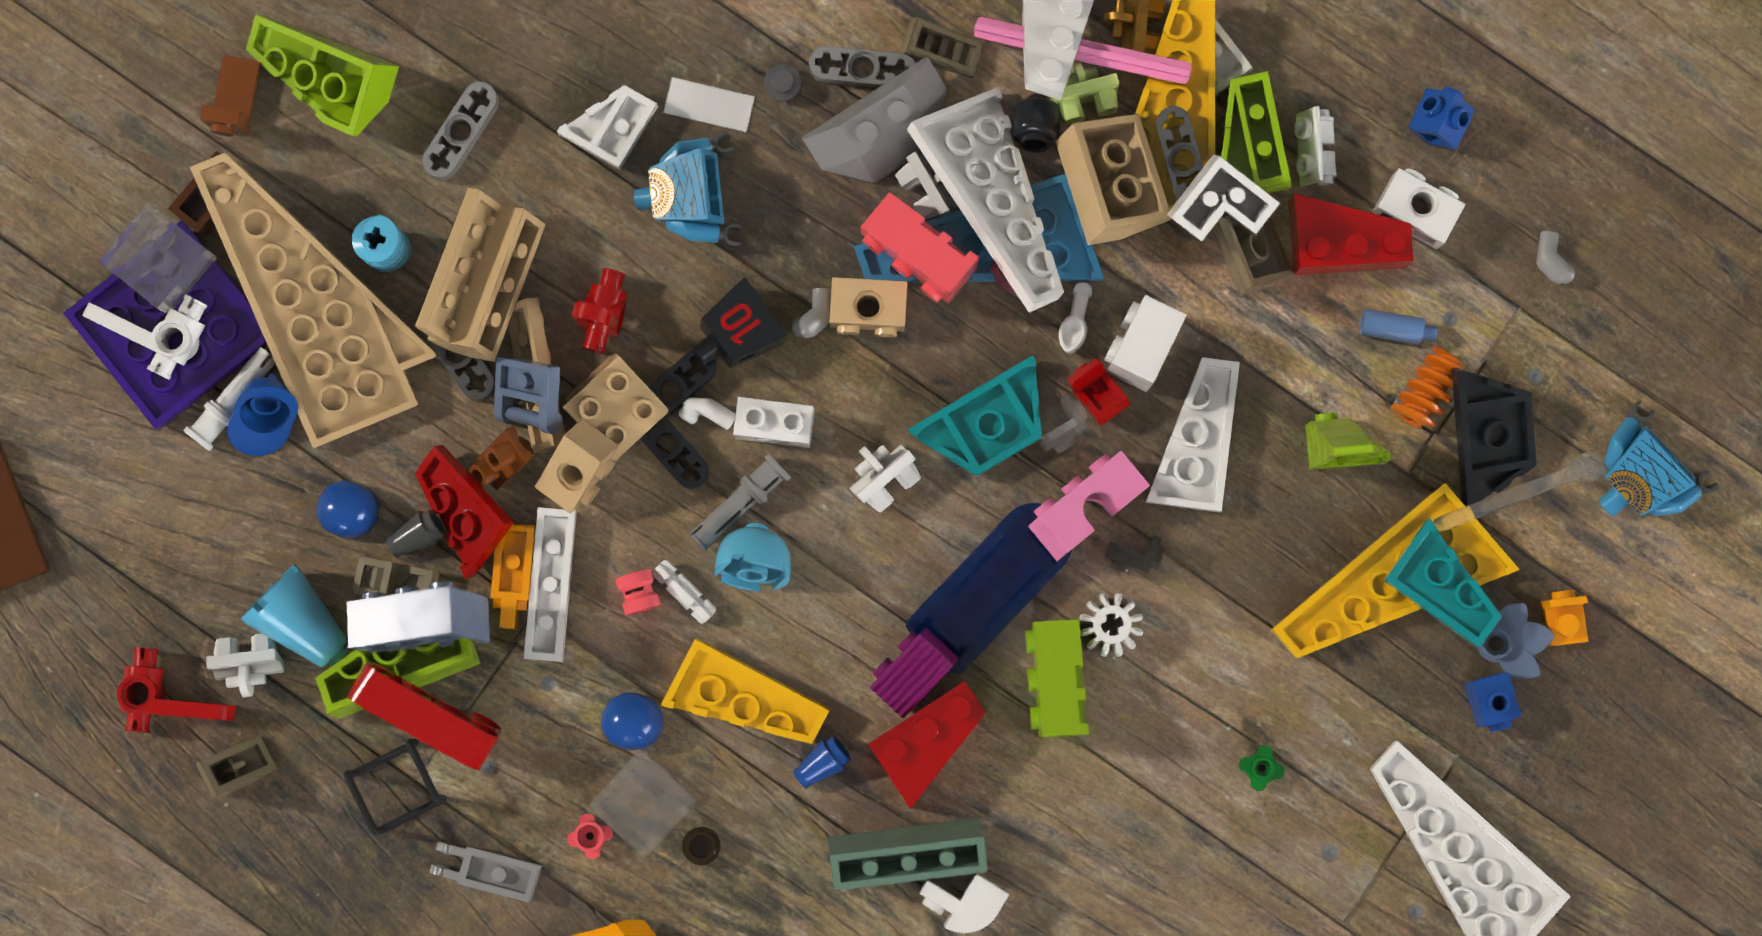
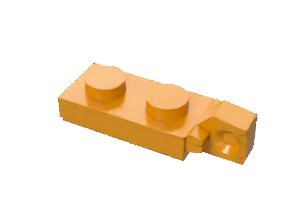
[490,524,536,630]

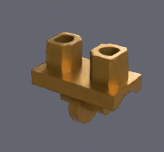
[1103,0,1165,54]

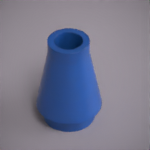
[793,736,851,789]

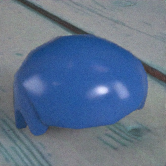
[316,480,379,540]
[601,692,663,751]

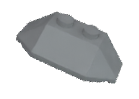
[801,57,947,183]

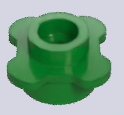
[1239,745,1285,791]

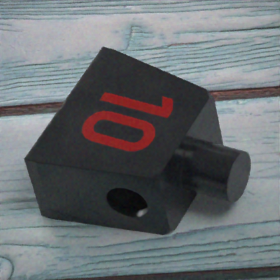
[691,277,787,368]

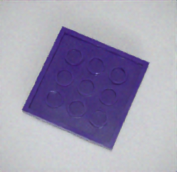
[63,220,267,431]

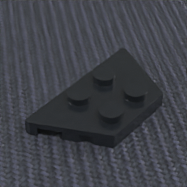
[1451,367,1537,512]

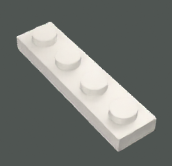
[523,507,577,662]

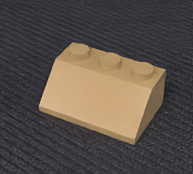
[1055,114,1171,245]

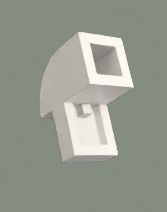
[919,873,1009,933]

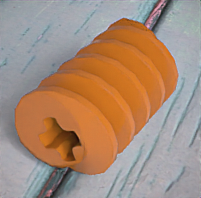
[1390,345,1466,429]

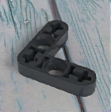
[640,350,717,490]

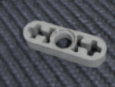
[809,46,916,88]
[422,82,499,181]

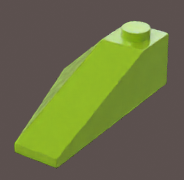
[246,14,399,136]

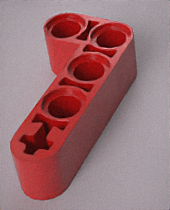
[347,661,501,770]

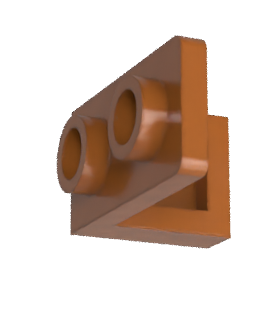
[200,56,261,137]

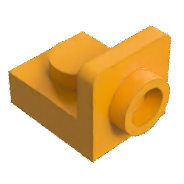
[1541,590,1589,647]

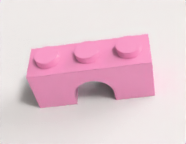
[1028,451,1150,561]

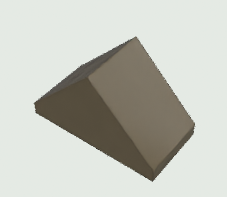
[196,735,278,798]

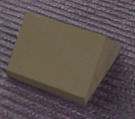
[1212,215,1294,298]

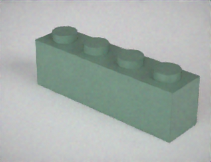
[827,818,988,891]

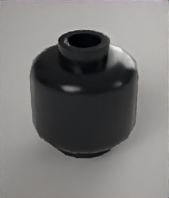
[1012,94,1061,152]

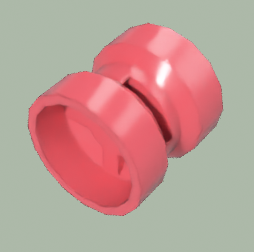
[615,569,661,616]

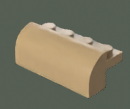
[415,188,546,362]

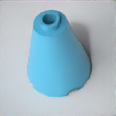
[240,563,348,668]

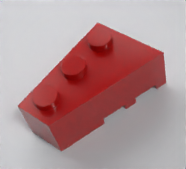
[1288,193,1414,275]

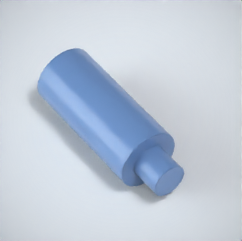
[1359,308,1438,345]

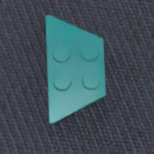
[908,355,1042,477]

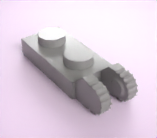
[429,841,542,903]

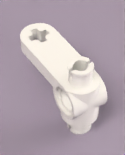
[82,294,208,380]

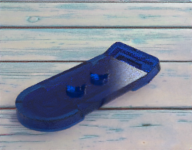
[905,503,1072,675]

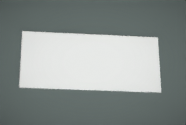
[663,77,755,132]

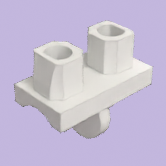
[895,151,959,221]
[849,444,921,513]
[207,633,284,698]

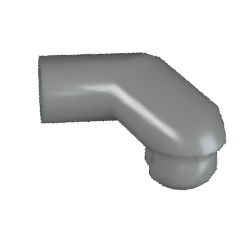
[791,288,831,338]

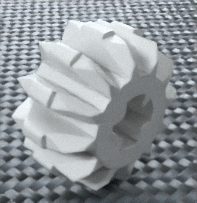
[1079,593,1143,657]

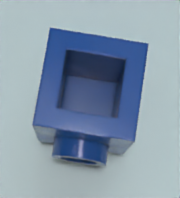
[1464,672,1522,732]

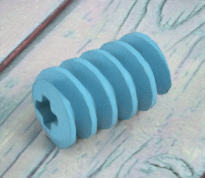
[352,215,412,273]

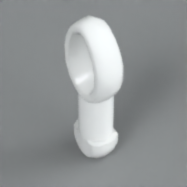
[1059,282,1092,354]

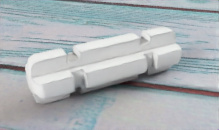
[652,559,716,624]

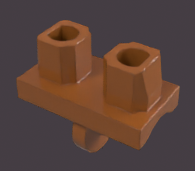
[468,426,534,491]

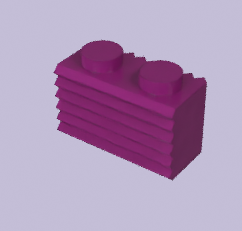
[870,628,959,719]

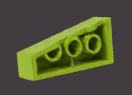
[315,638,481,719]

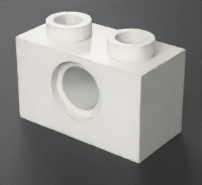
[1372,168,1466,250]
[733,397,815,448]

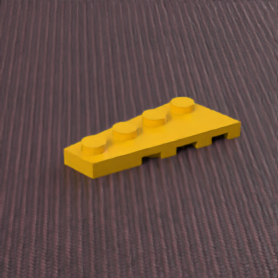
[660,637,831,744]

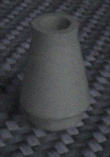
[386,509,446,558]

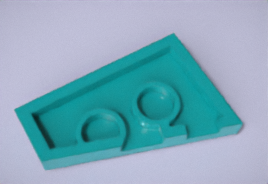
[1383,518,1502,648]

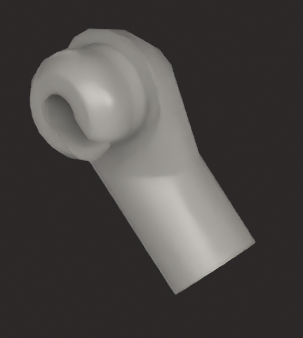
[1536,231,1575,284]

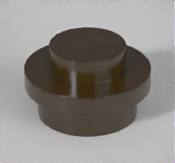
[682,827,721,865]

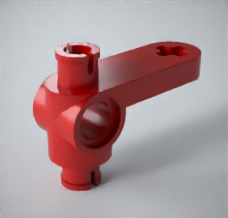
[571,268,628,354]
[117,647,236,733]

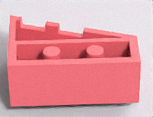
[860,192,979,304]

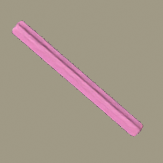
[974,17,1192,84]

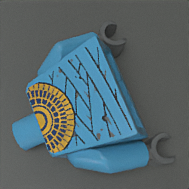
[634,131,743,248]
[1598,401,1718,517]

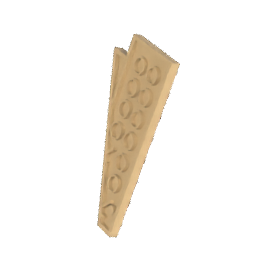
[190,153,437,449]

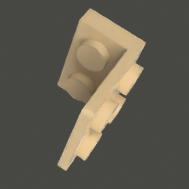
[559,352,668,461]

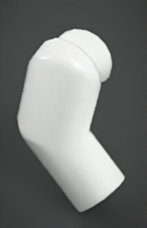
[678,397,736,430]

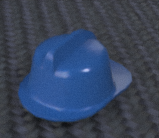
[227,373,299,456]

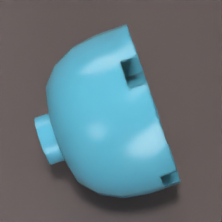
[714,523,791,591]

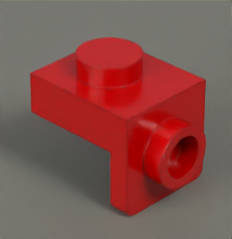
[1068,358,1131,426]

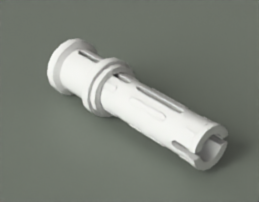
[183,347,276,451]

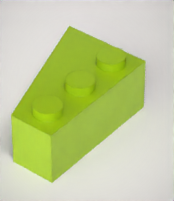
[1221,71,1292,193]
[1025,619,1089,737]

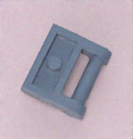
[494,355,563,435]

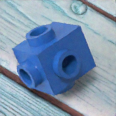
[1408,87,1475,150]

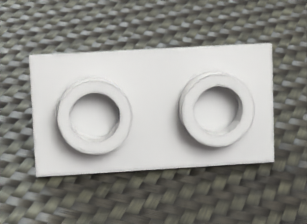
[1295,106,1337,188]

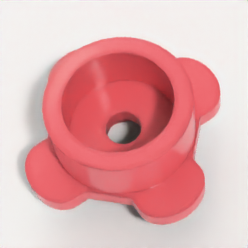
[567,813,613,859]

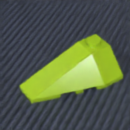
[1305,413,1391,470]

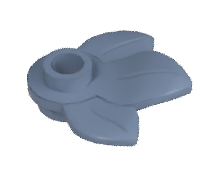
[1477,603,1554,679]

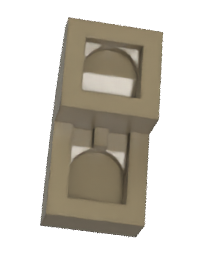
[352,556,440,596]

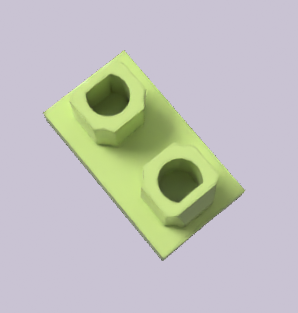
[1050,61,1119,126]

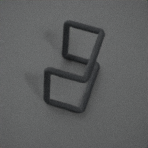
[343,739,447,835]

